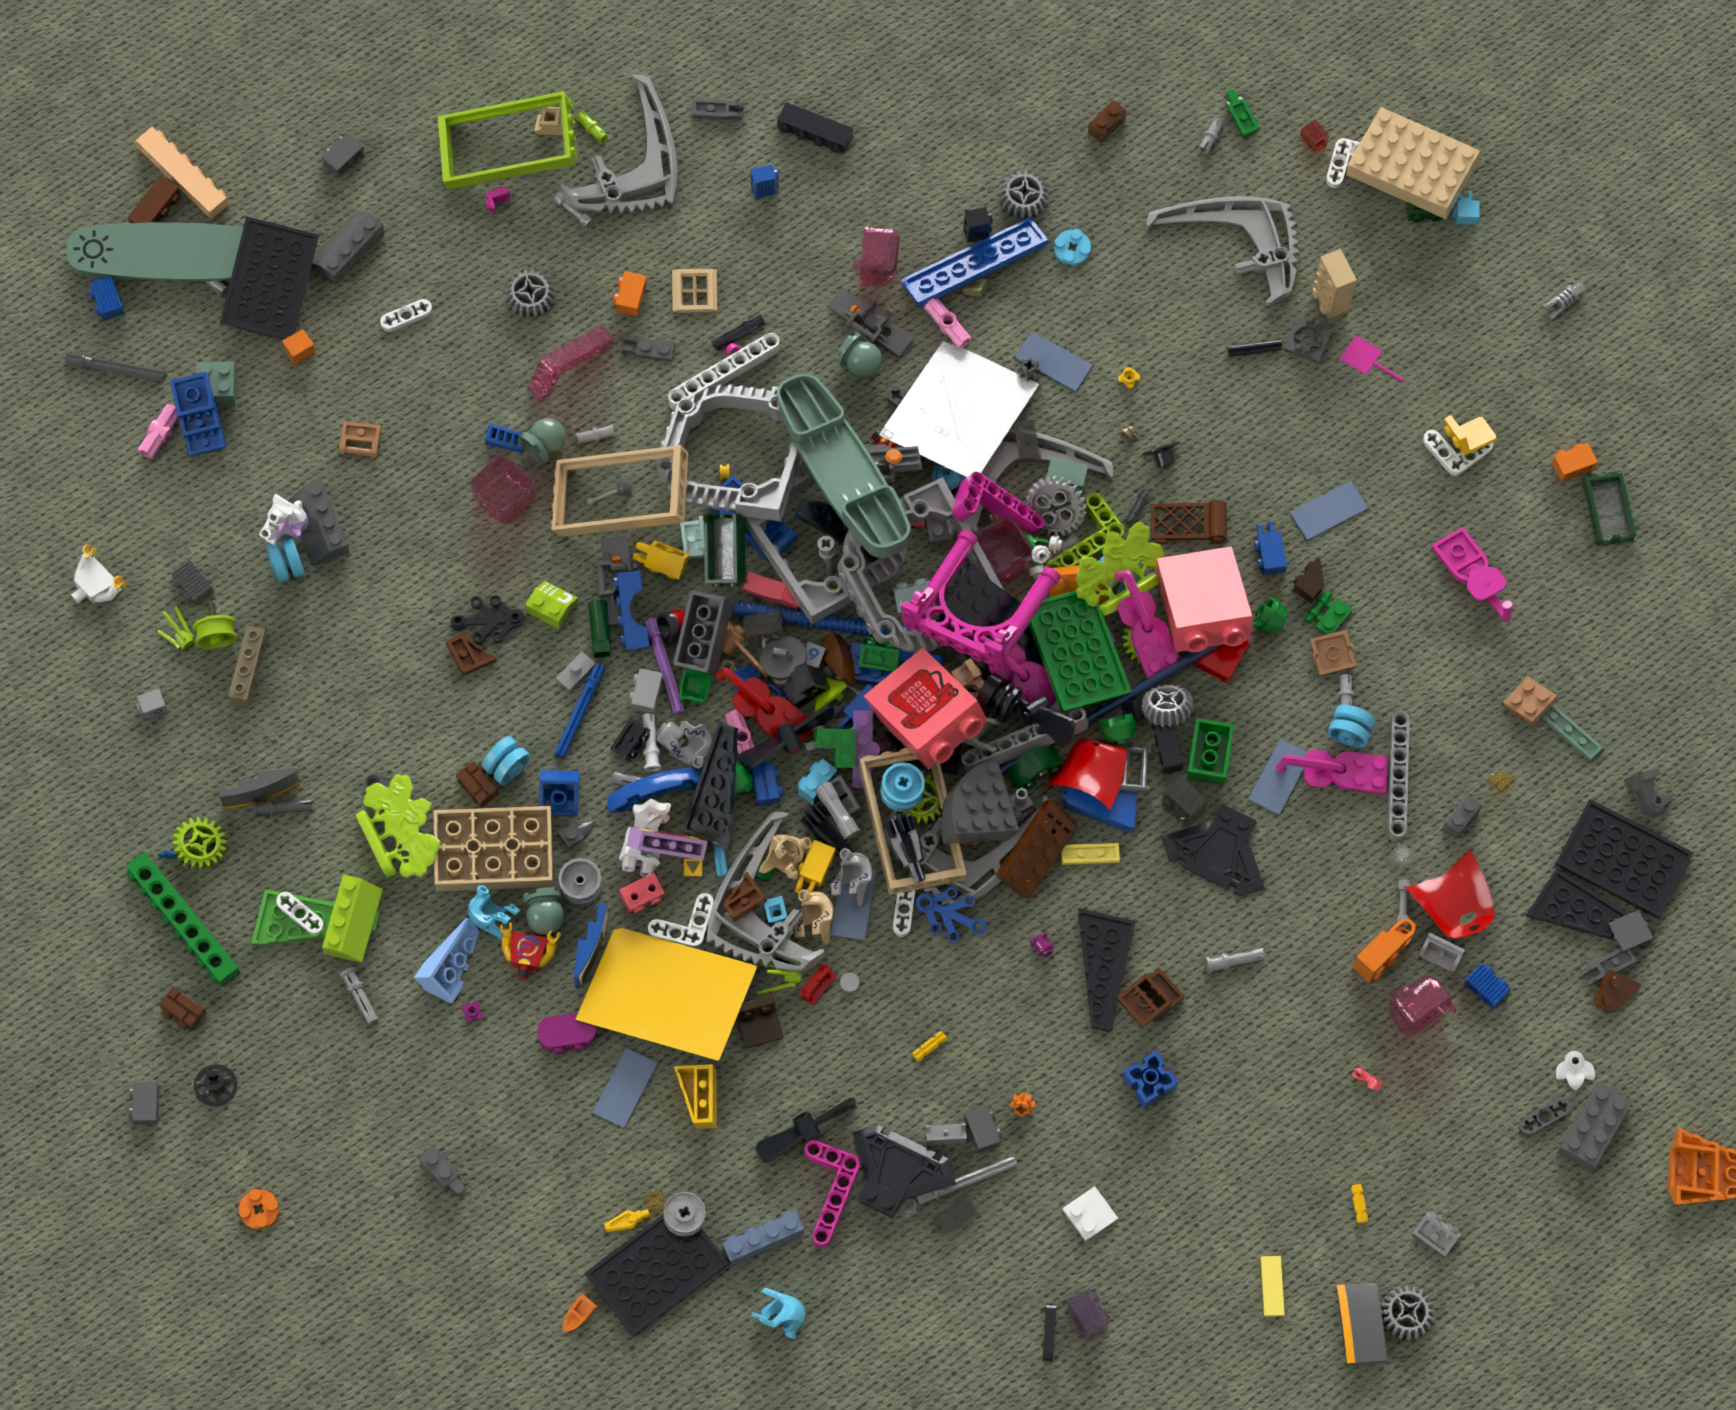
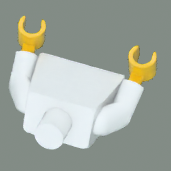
[71,544,127,604]

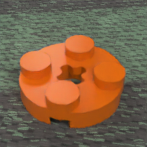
[239,1189,279,1230]

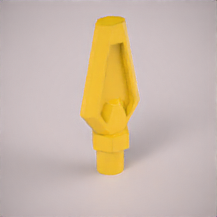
[604,1209,650,1232]

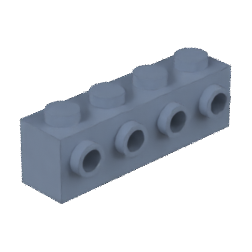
[723,1211,804,1266]

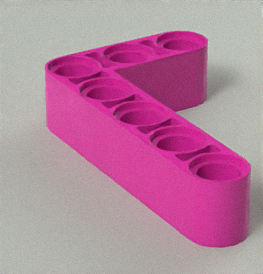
[952,471,1045,536]
[805,1140,860,1249]

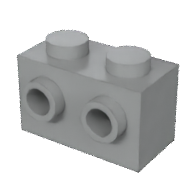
[629,668,663,714]

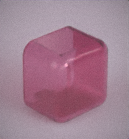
[471,455,536,524]

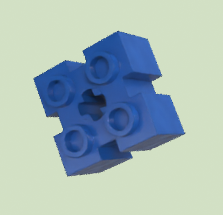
[1122,1050,1179,1109]

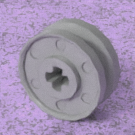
[663,1192,706,1237]

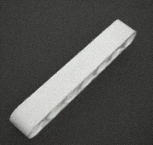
[668,333,780,410]

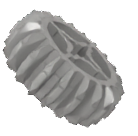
[999,171,1049,219]
[505,269,556,318]
[1142,683,1194,727]
[1381,1286,1435,1340]

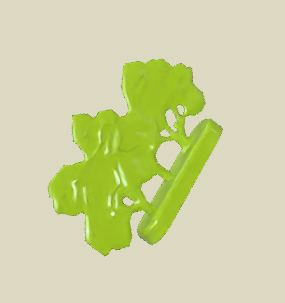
[1076,522,1165,616]
[356,775,441,878]

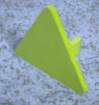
[815,678,847,712]

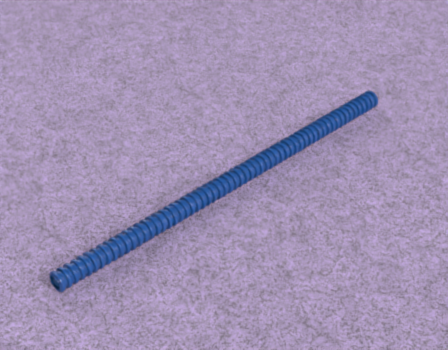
[733,601,949,647]

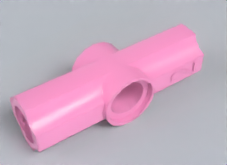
[924,298,972,349]
[138,404,179,459]
[725,710,754,768]

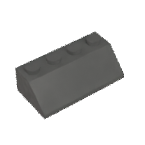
[312,211,384,285]
[288,480,349,566]

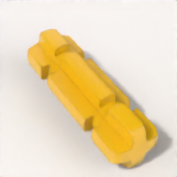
[912,1031,947,1062]
[1351,1184,1368,1223]

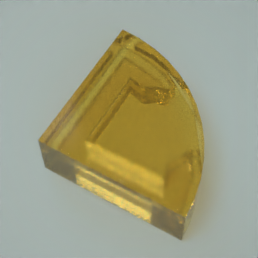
[1487,772,1514,792]

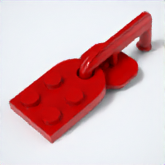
[716,668,813,755]

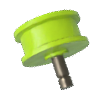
[193,603,238,649]

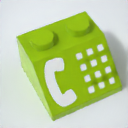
[525,581,578,629]

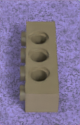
[228,626,267,707]

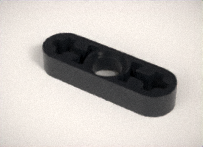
[1042,1303,1056,1362]

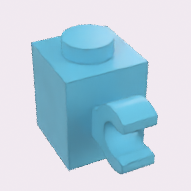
[1452,191,1480,225]

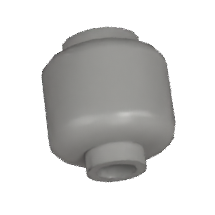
[656,722,685,750]

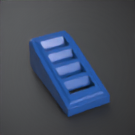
[485,424,523,452]

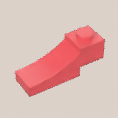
[741,571,798,610]

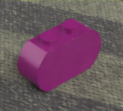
[537,1013,597,1054]

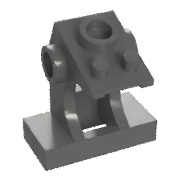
[1624,768,1675,816]

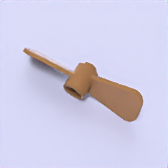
[722,621,768,679]

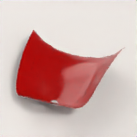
[1040,738,1127,810]
[1403,849,1495,939]

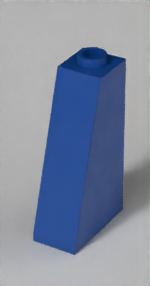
[1062,786,1137,833]

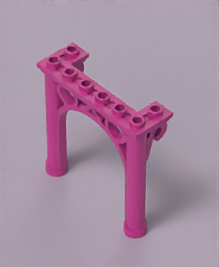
[900,530,1061,671]

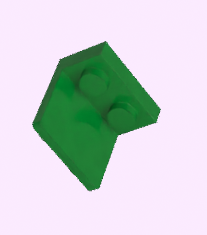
[859,636,901,672]

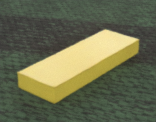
[1061,843,1120,865]
[1260,1256,1284,1317]

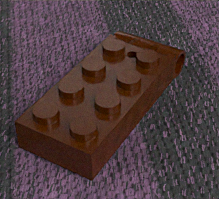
[996,799,1077,899]

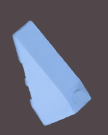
[414,918,480,1003]

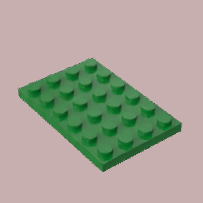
[1029,591,1132,713]

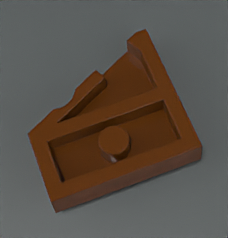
[446,634,496,676]
[723,872,767,922]
[1593,969,1641,1013]

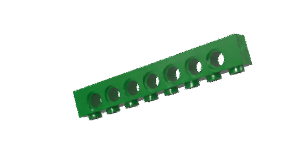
[126,851,240,987]

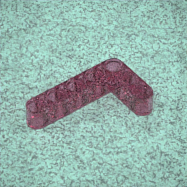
[527,326,615,403]

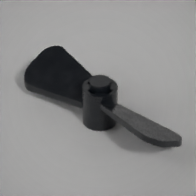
[1004,685,1075,747]
[738,704,834,768]
[755,1097,856,1163]

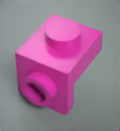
[484,186,511,215]

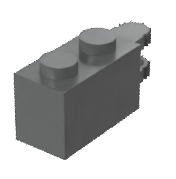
[418,1146,466,1198]

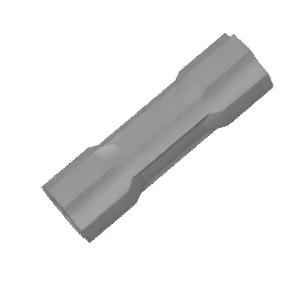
[815,782,860,839]

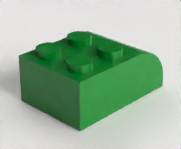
[1186,718,1234,785]

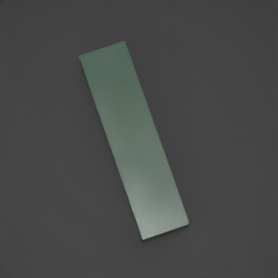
[1540,704,1604,762]

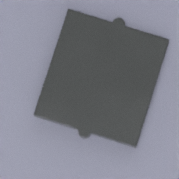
[1608,910,1653,952]

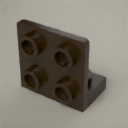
[737,995,783,1048]

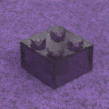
[1066,1288,1110,1342]

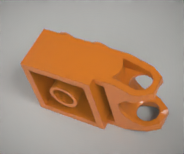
[1352,918,1416,983]

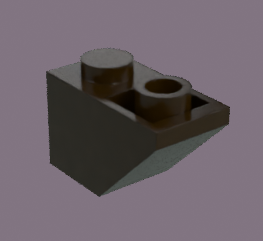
[1293,557,1324,604]

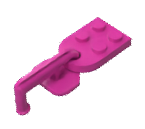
[1431,527,1513,622]
[1115,570,1180,679]
[979,635,1057,706]
[1276,750,1388,795]

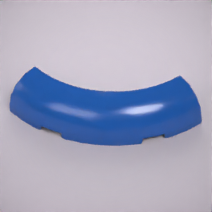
[607,767,703,813]

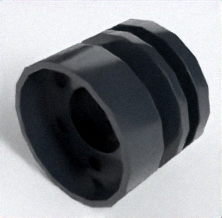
[976,673,1023,723]

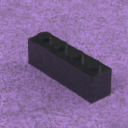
[777,102,853,154]

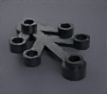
[451,595,525,645]

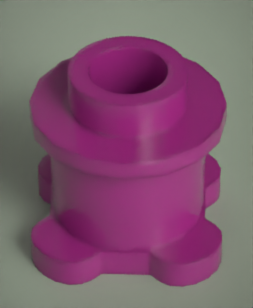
[1030,931,1055,957]

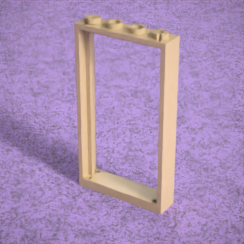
[551,445,688,537]
[859,748,967,895]

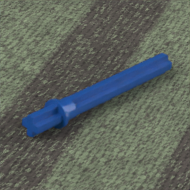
[555,663,606,758]

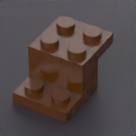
[1116,968,1185,1028]

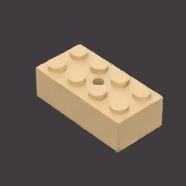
[1311,249,1357,319]

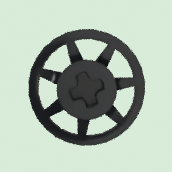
[1142,441,1181,468]
[194,1064,237,1106]

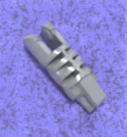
[1543,283,1586,320]

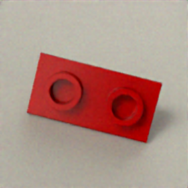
[798,964,837,1006]

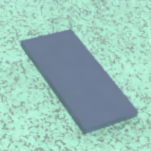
[1015,332,1093,392]
[1290,481,1368,541]
[1248,738,1308,815]
[830,870,876,941]
[592,1048,658,1128]

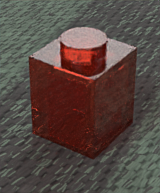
[1300,120,1329,152]

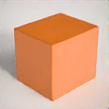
[282,329,316,365]

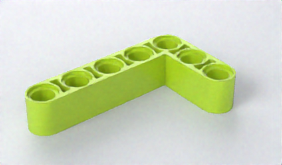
[1045,493,1124,568]

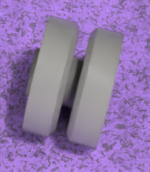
[558,858,602,907]

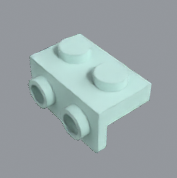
[680,516,704,560]
[892,578,935,613]

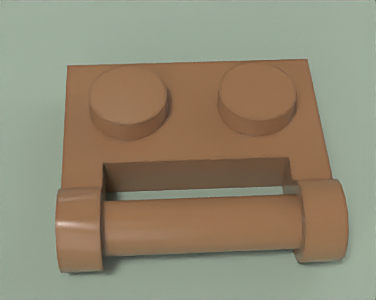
[339,421,381,459]

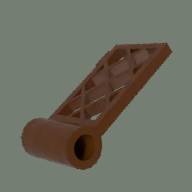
[1151,500,1227,544]

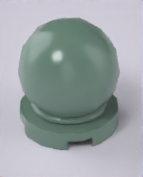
[834,331,883,378]
[518,418,566,465]
[523,887,564,936]

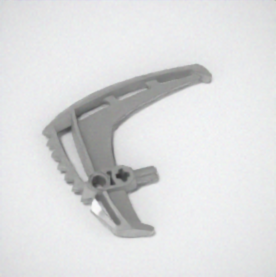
[560,74,678,214]
[1146,196,1299,306]
[955,428,1113,537]
[885,796,1048,911]
[707,812,825,972]

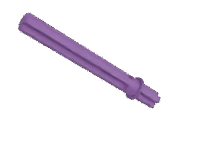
[645,618,685,714]

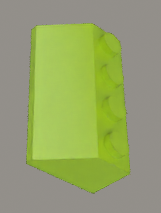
[322,875,383,963]

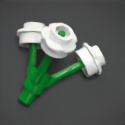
[1019,530,1062,579]

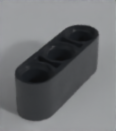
[1152,722,1183,774]

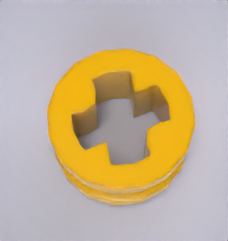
[720,464,730,481]

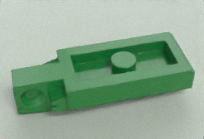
[1226,89,1260,138]

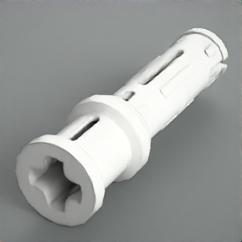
[642,713,661,772]

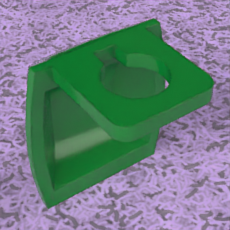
[679,668,711,706]

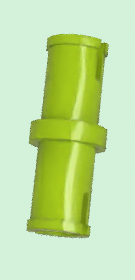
[576,111,608,144]

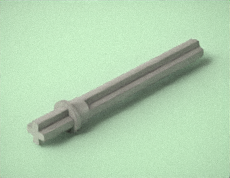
[916,1156,1017,1205]

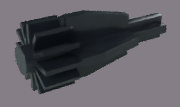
[800,802,854,853]
[885,814,926,883]

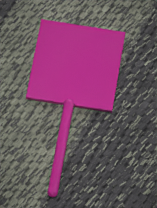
[1339,335,1405,382]

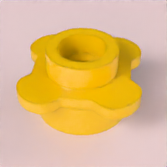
[1118,367,1140,389]

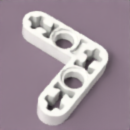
[1326,138,1360,188]
[1423,430,1493,476]
[648,893,714,948]

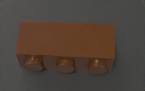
[127,176,180,223]

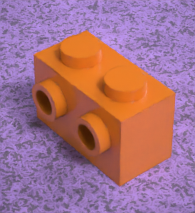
[613,271,647,317]
[1552,443,1598,482]

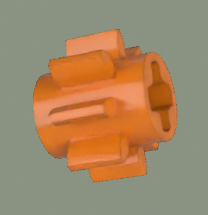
[1010,1092,1036,1118]

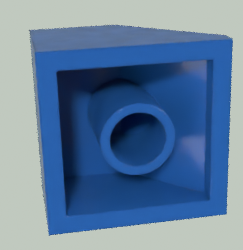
[539,770,580,816]

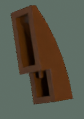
[821,631,855,687]

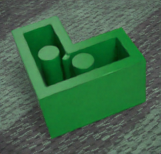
[814,728,856,768]

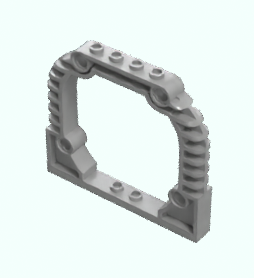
[656,384,801,521]
[745,464,911,624]
[837,477,1004,653]

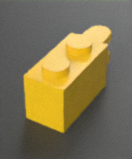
[632,541,690,580]
[795,840,836,893]

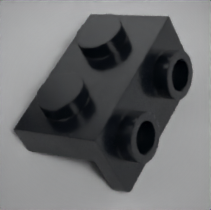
[610,717,651,762]

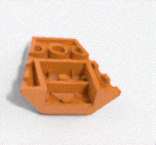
[1668,1127,1736,1205]

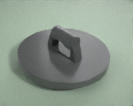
[760,636,807,680]

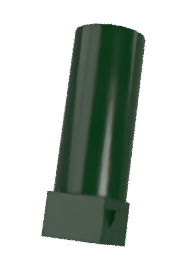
[588,600,611,658]

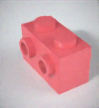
[618,873,665,914]

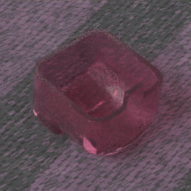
[852,226,900,286]
[974,518,1033,583]
[1387,975,1457,1038]

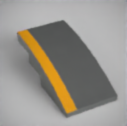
[219,768,300,809]
[1336,1282,1387,1366]

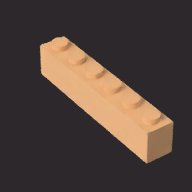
[136,127,228,219]

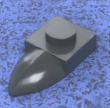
[558,820,596,849]

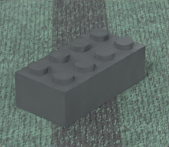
[673,590,734,675]
[1557,1082,1633,1173]

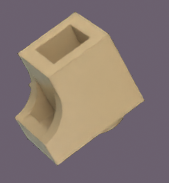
[535,107,563,135]
[951,659,984,692]

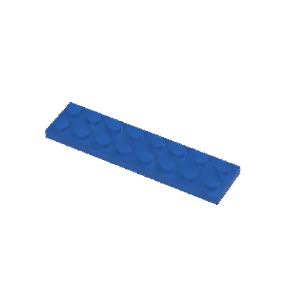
[901,217,1049,307]

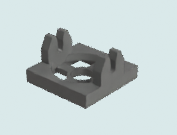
[1284,316,1332,364]

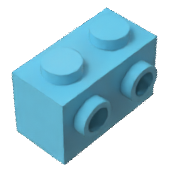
[798,759,837,805]

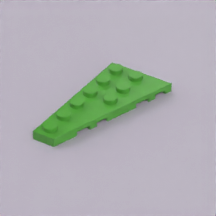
[251,889,380,946]

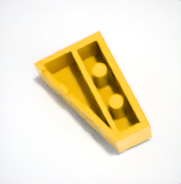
[674,1064,717,1129]

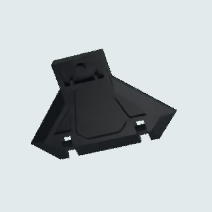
[1161,804,1265,896]
[853,1124,956,1219]

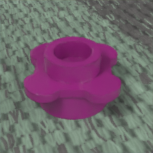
[461,1001,483,1023]

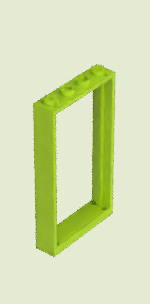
[438,91,577,189]

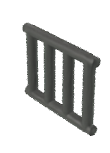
[1094,743,1152,793]

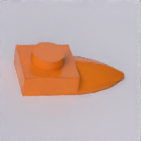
[563,1294,598,1333]

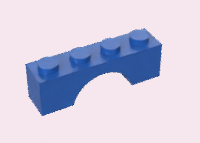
[614,571,649,649]

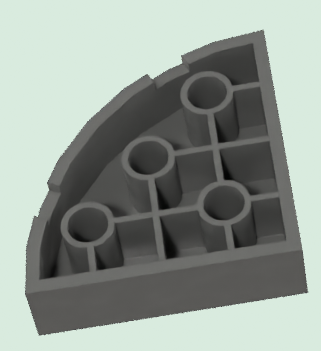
[941,761,1019,844]

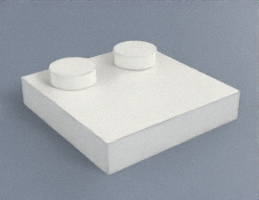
[1062,1186,1118,1242]

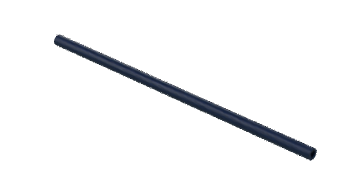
[1000,645,1220,776]

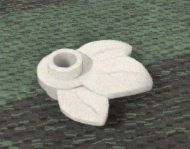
[1556,1051,1595,1090]

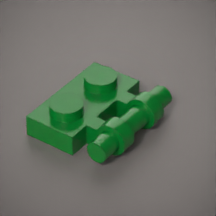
[1305,591,1353,635]

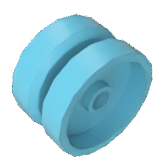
[266,536,305,583]
[1327,705,1376,748]
[481,736,531,786]
[880,763,925,812]

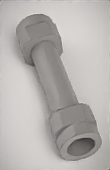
[554,192,593,228]
[1397,880,1410,927]

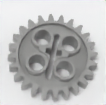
[1026,476,1087,536]

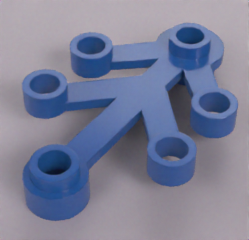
[916,887,987,942]

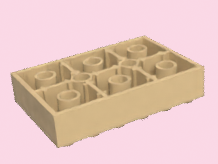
[1347,107,1480,219]
[434,806,553,892]

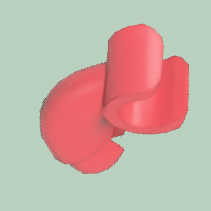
[1352,1068,1383,1091]

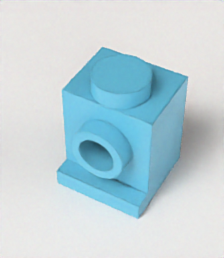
[764,896,788,926]

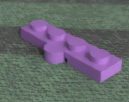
[852,710,880,788]

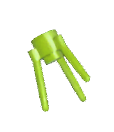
[157,606,195,650]
[756,962,801,995]

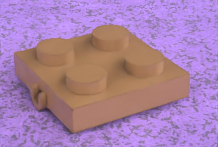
[1309,630,1357,676]
[1503,677,1558,725]

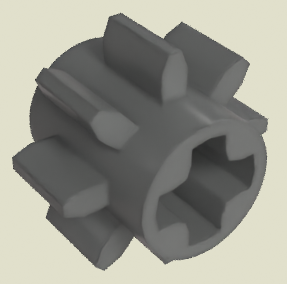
[1017,357,1041,382]

